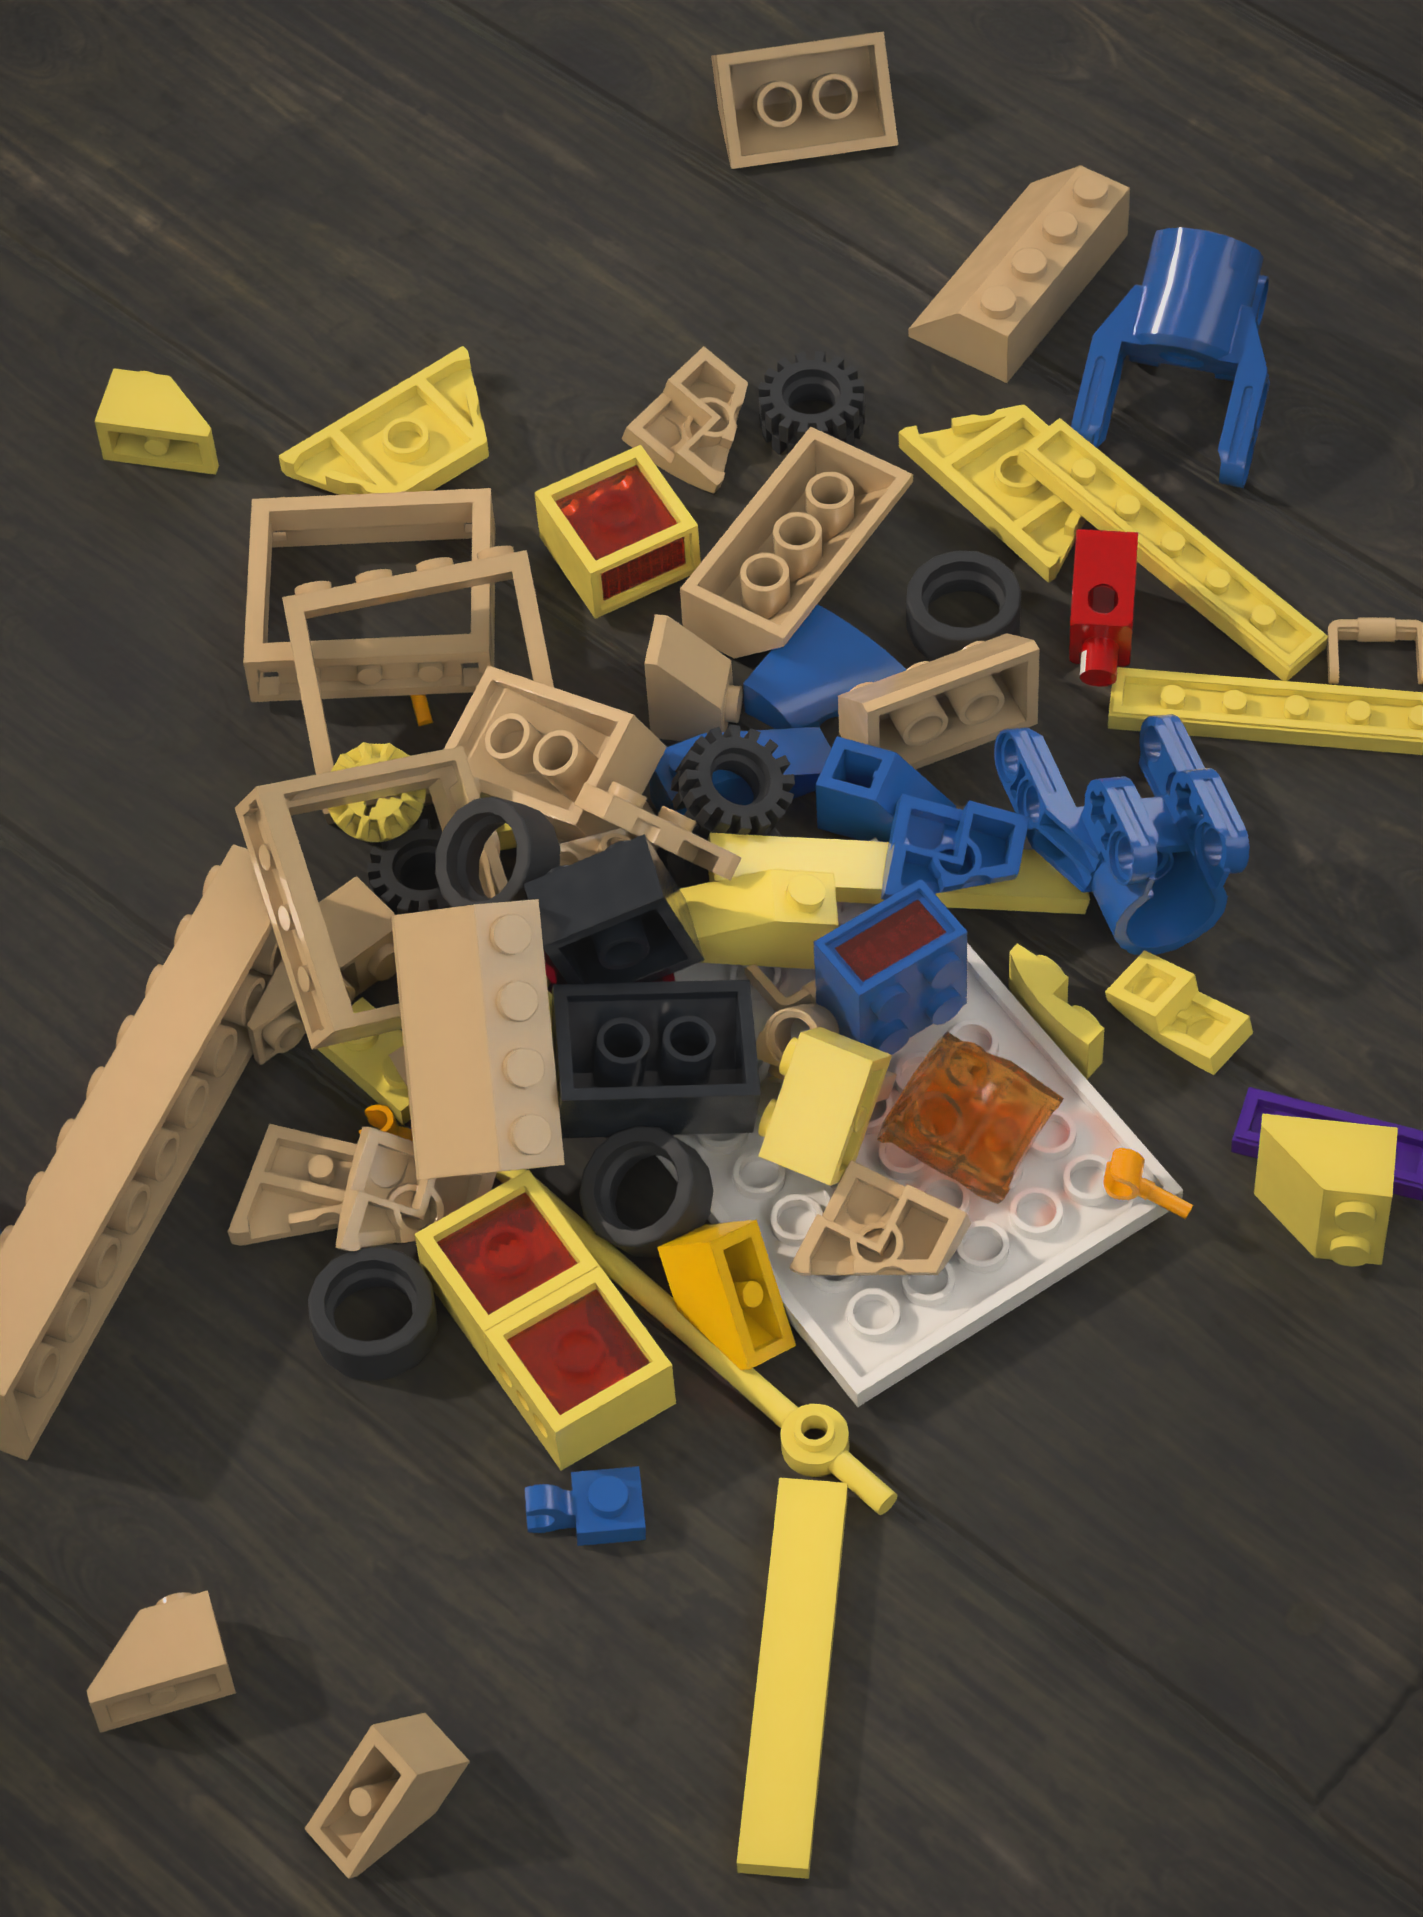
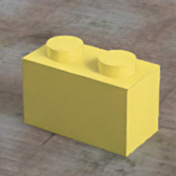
[758,1027,892,1186]

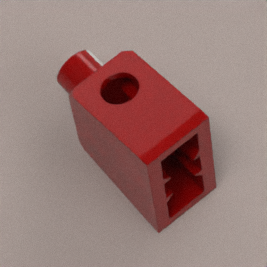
[1069,529,1138,687]

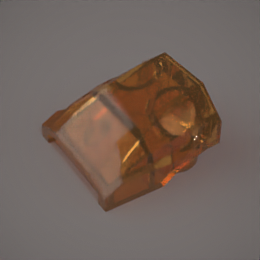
[877,1032,1064,1204]

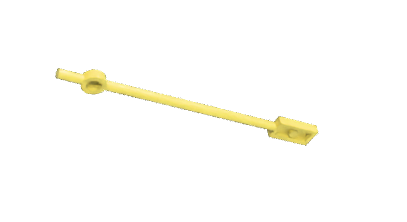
[317,997,898,1515]

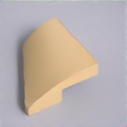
[622,346,748,493]
[336,1127,497,1251]
[789,1160,971,1276]

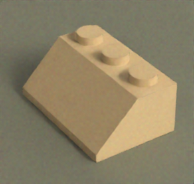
[711,32,898,169]
[838,633,1040,770]

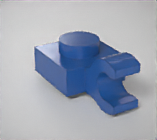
[525,1466,646,1546]

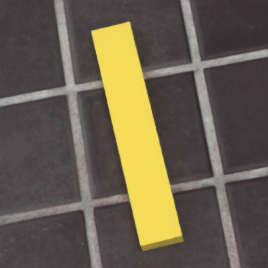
[1017,418,1328,681]
[1108,667,1423,755]
[708,833,1090,914]
[737,1478,848,1879]

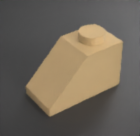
[644,614,743,741]
[87,1590,236,1733]
[305,1713,470,1879]

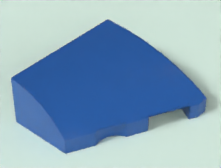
[743,604,907,729]
[881,794,1030,900]

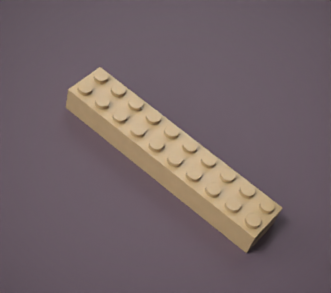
[0,844,282,1460]

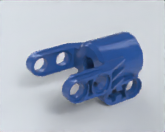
[1071,228,1270,488]
[994,714,1250,955]

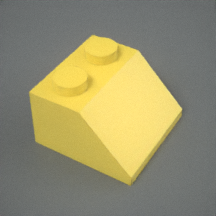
[1254,1114,1398,1267]

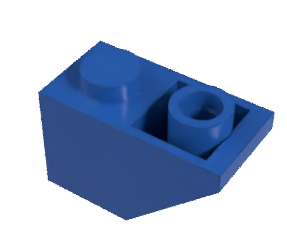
[816,736,956,842]

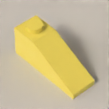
[680,869,839,969]

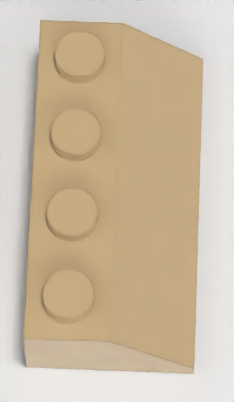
[908,165,1130,383]
[680,427,913,658]
[391,899,565,1180]

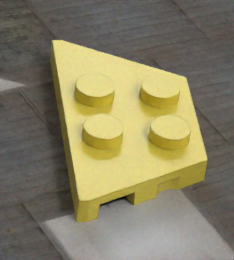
[279,346,489,495]
[899,404,1086,583]

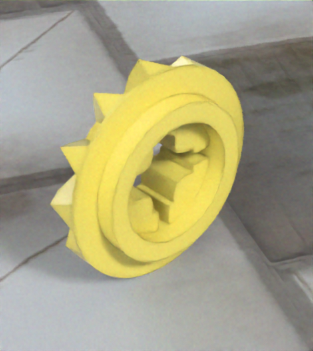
[328,742,426,842]

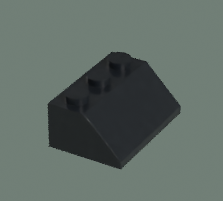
[552,980,761,1138]

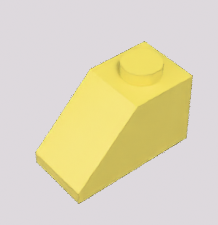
[94,369,219,475]

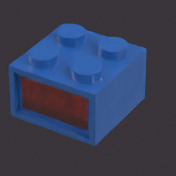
[814,879,967,1055]

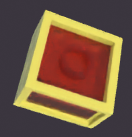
[535,445,701,619]
[414,1169,599,1371]
[484,1266,676,1471]

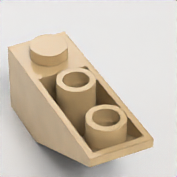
[247,876,396,1065]

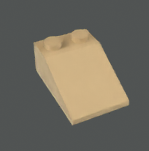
[444,665,667,842]

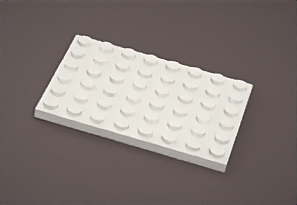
[657,838,1183,1407]

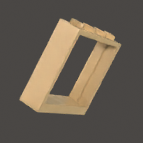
[243,488,496,702]
[282,546,554,824]
[235,746,508,1050]

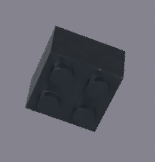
[524,834,705,984]

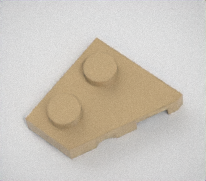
[574,781,742,881]
[228,1124,357,1246]

